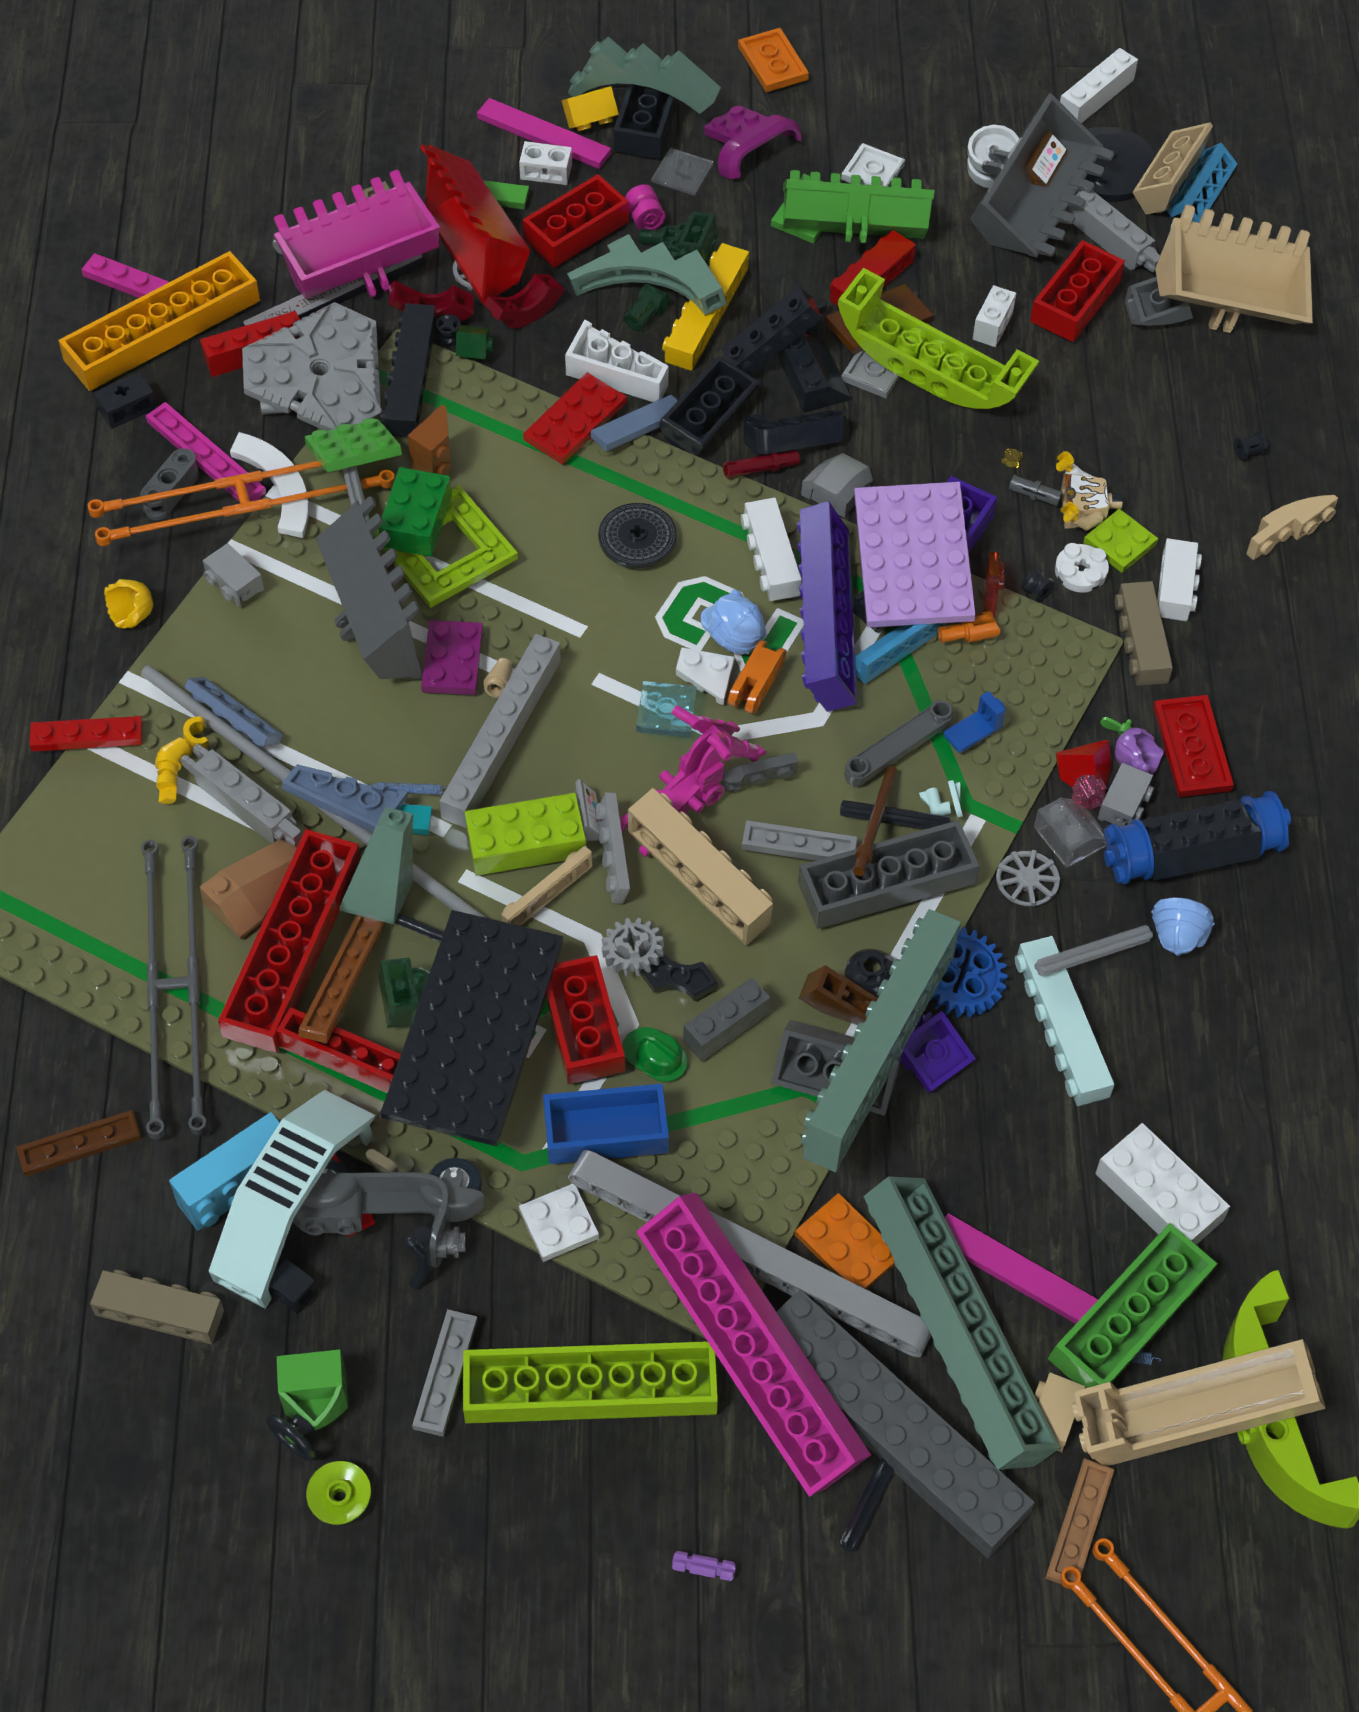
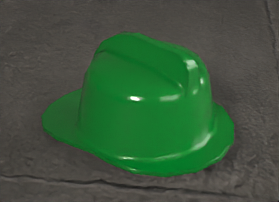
[622,1027,687,1082]

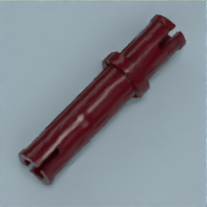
[723,449,800,479]

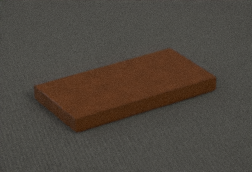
[824,284,934,354]

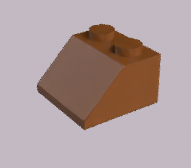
[408,405,451,475]

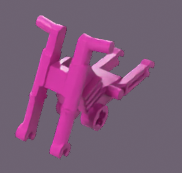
[620,705,767,857]

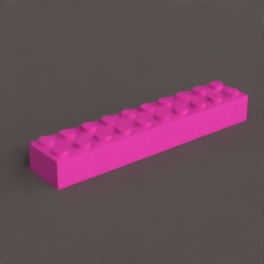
[636,1192,871,1497]

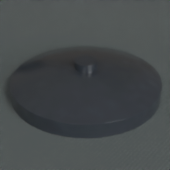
[1085,126,1156,202]

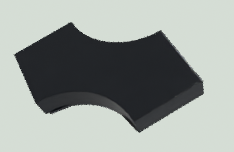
[640,954,719,1001]

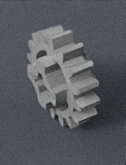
[601,918,664,977]

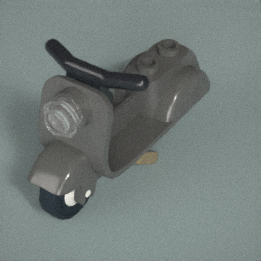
[292,1149,485,1289]

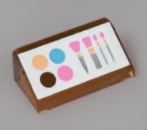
[1026,131,1067,186]

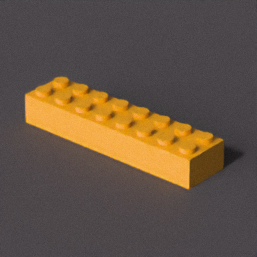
[58,251,260,391]

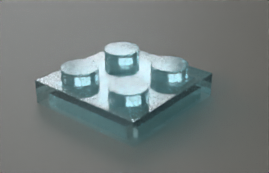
[636,681,697,738]

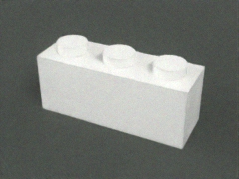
[1157,538,1202,621]

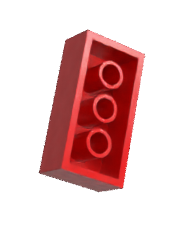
[523,174,629,268]
[1030,240,1125,342]
[545,955,625,1085]

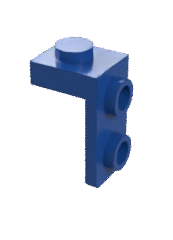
[943,691,1006,753]

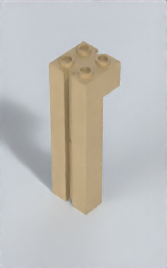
[1072,1339,1326,1466]

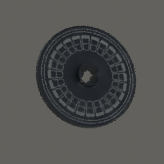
[598,503,677,568]

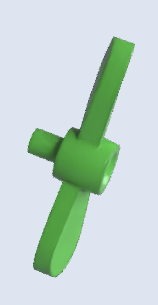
[1100,717,1132,735]

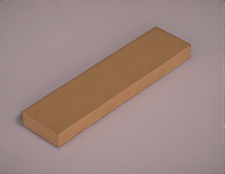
[1045,1458,1114,1585]

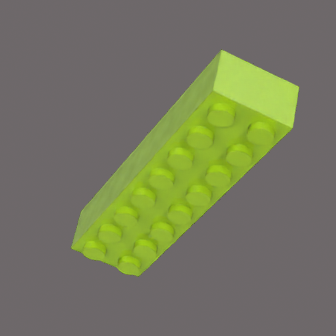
[463,1342,718,1423]

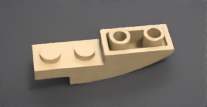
[1247,495,1338,560]

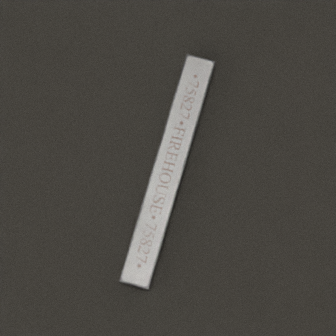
[241,254,425,327]

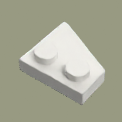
[676,648,734,705]

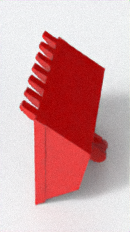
[420,144,530,306]

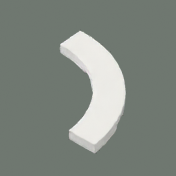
[230,432,309,538]

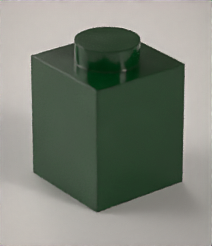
[456,325,494,359]

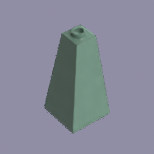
[340,807,413,924]

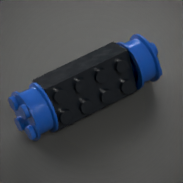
[1104,791,1291,885]

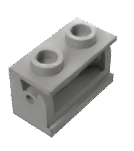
[203,543,264,608]
[1098,763,1154,826]

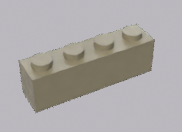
[1115,581,1173,686]
[90,1270,224,1345]

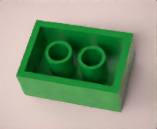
[378,467,452,557]

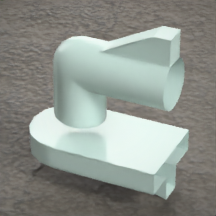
[919,780,963,818]

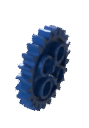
[931,927,1008,1018]

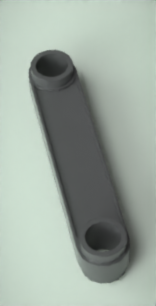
[844,700,953,787]

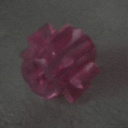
[1071,775,1107,809]

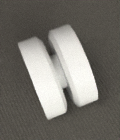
[967,125,1019,188]

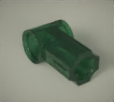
[624,284,670,331]

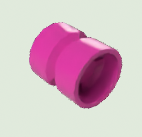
[625,185,665,232]

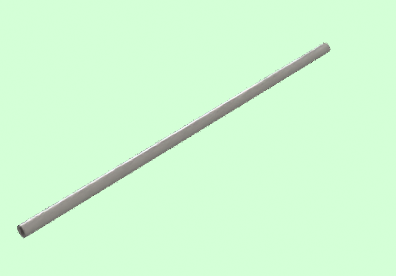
[141,665,486,918]

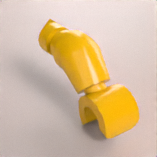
[155,716,209,804]

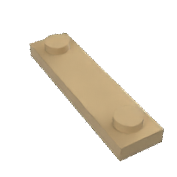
[501,846,592,926]

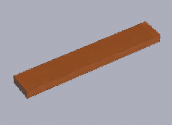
[299,915,386,1043]

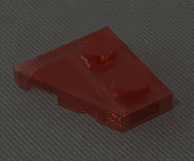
[984,551,1005,618]

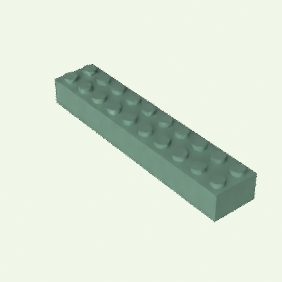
[800,909,961,1173]
[863,1177,1060,1470]

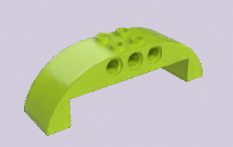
[838,268,1039,409]
[1223,1270,1359,1529]

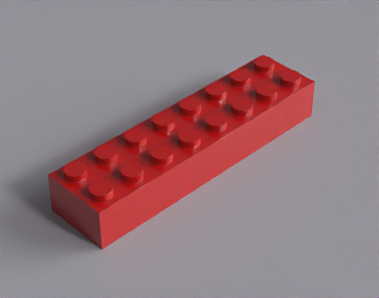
[218,829,361,1053]

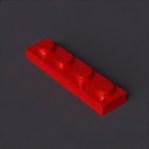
[30,716,143,751]

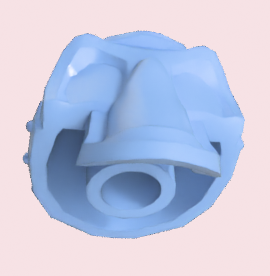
[701,589,767,655]
[1151,898,1215,956]

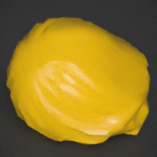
[104,579,153,629]

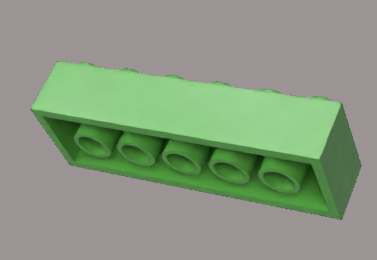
[1048,1223,1217,1389]

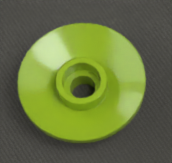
[306,1461,371,1525]

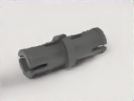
[1009,474,1063,507]

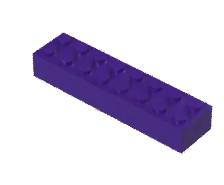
[797,501,857,712]

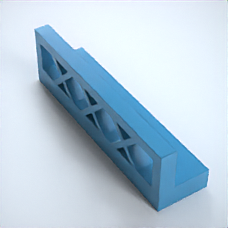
[1166,143,1237,223]
[855,623,946,684]

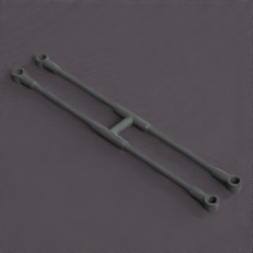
[141,836,208,1140]

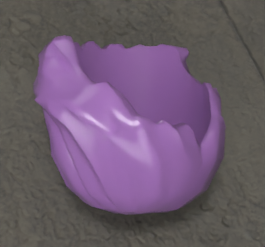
[1115,727,1164,775]

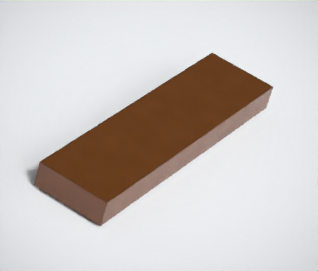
[16,1110,142,1177]

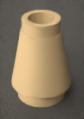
[484,658,513,698]

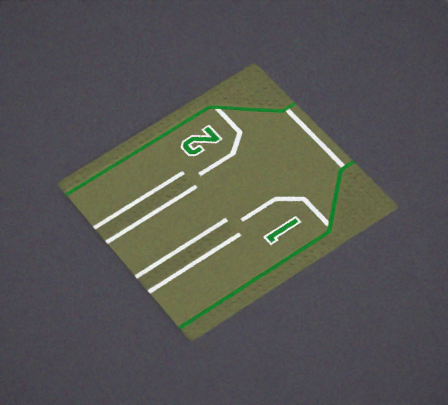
[0,329,1123,1339]

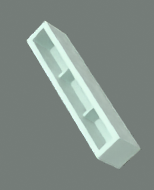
[1015,936,1114,1106]

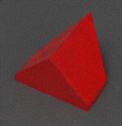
[1056,740,1112,806]

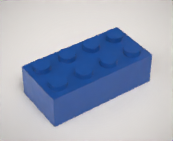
[543,1084,669,1164]

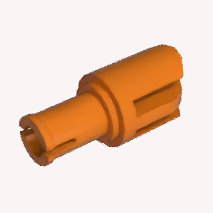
[937,611,1000,644]

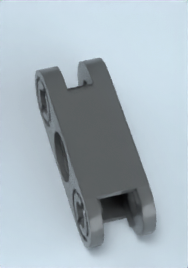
[140,448,199,520]

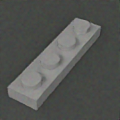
[596,792,630,903]
[742,820,857,861]
[412,1309,478,1437]

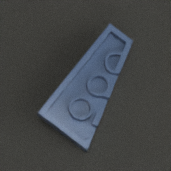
[282,764,408,833]

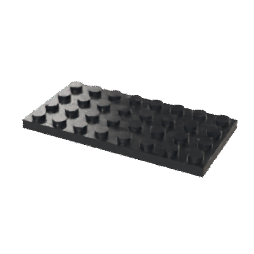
[380,910,564,1146]

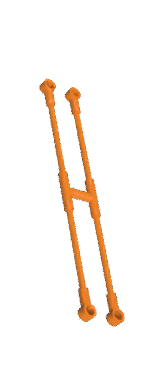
[88,459,395,546]
[1060,1538,1253,1712]

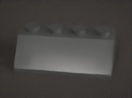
[771,1019,903,1116]

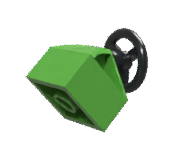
[266,1350,348,1462]

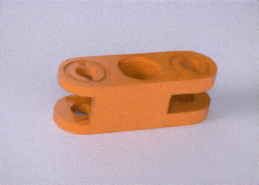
[728,640,787,715]

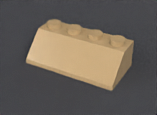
[1133,122,1213,214]

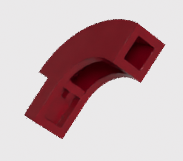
[484,274,565,328]
[389,281,474,322]

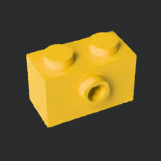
[562,86,619,131]

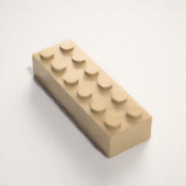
[628,788,773,946]

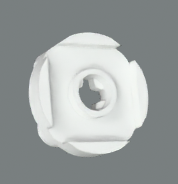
[1055,543,1109,592]

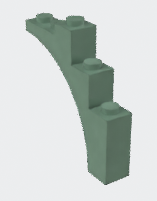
[568,37,721,114]
[567,234,727,315]

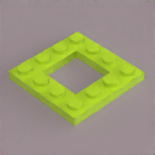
[373,485,518,608]

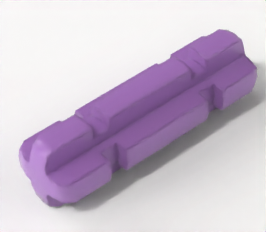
[672,1551,736,1581]

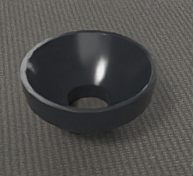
[845,948,894,998]

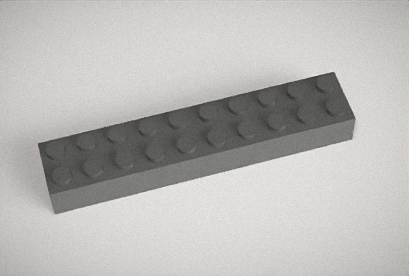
[776,1289,1035,1559]

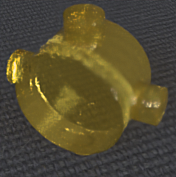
[1001,448,1023,467]

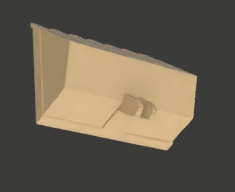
[1155,205,1313,333]

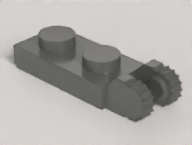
[721,753,798,793]

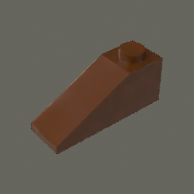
[798,965,878,1025]

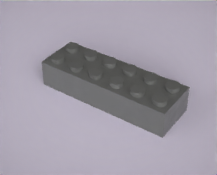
[798,820,980,929]

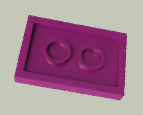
[421,620,483,695]

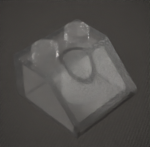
[1034,798,1107,868]

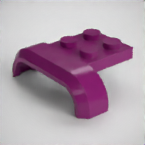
[703,106,803,179]

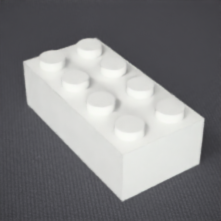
[1095,1123,1230,1245]

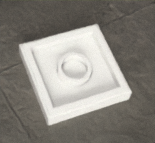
[841,143,905,187]

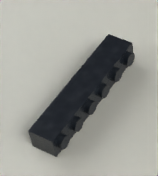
[381,303,437,437]

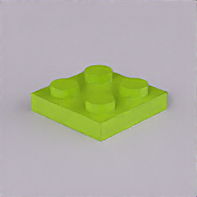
[1083,509,1158,573]

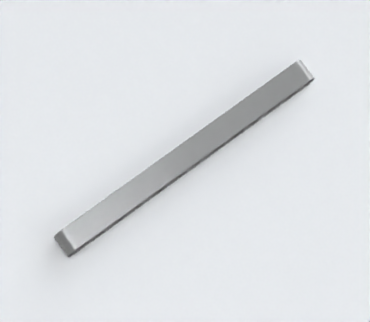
[568,1150,931,1357]

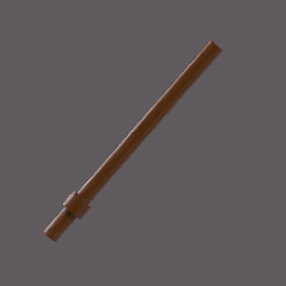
[853,766,897,876]

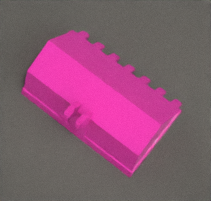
[273,170,440,299]

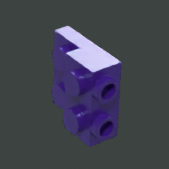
[901,1011,976,1093]

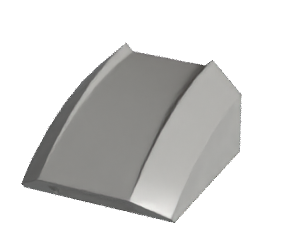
[801,453,873,518]

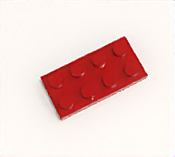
[523,372,627,465]
[1153,695,1234,797]

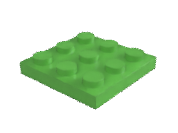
[305,418,402,473]

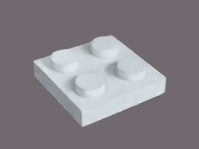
[519,1184,599,1262]

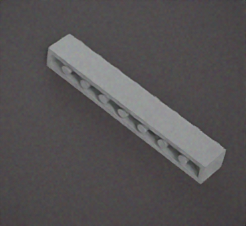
[440,634,561,828]

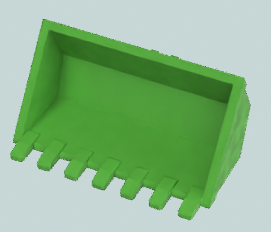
[782,170,935,243]

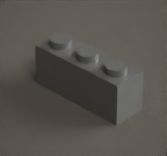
[683,977,771,1062]

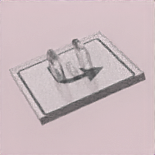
[651,148,714,196]

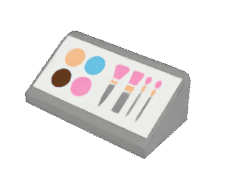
[575,779,601,841]

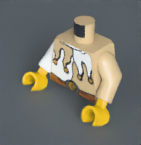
[1056,451,1122,531]

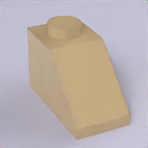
[1035,1373,1085,1453]

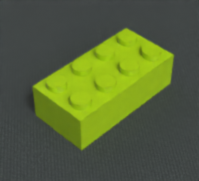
[464,793,586,876]

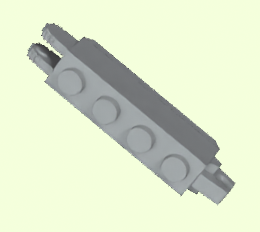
[1066,190,1160,273]
[180,744,302,847]

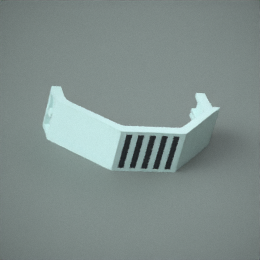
[209,1090,376,1309]

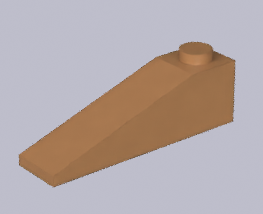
[199,838,298,940]

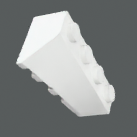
[565,320,669,402]

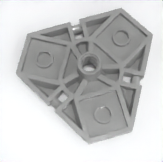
[242,302,381,431]

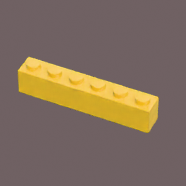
[662,243,749,371]

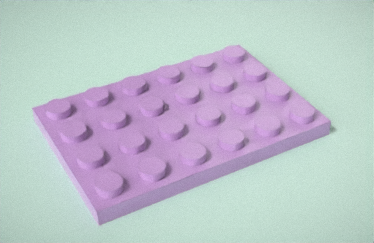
[854,482,975,627]

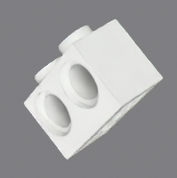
[519,141,572,185]
[973,285,1016,347]

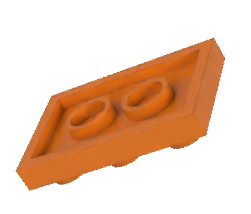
[738,28,809,92]
[795,1193,895,1290]

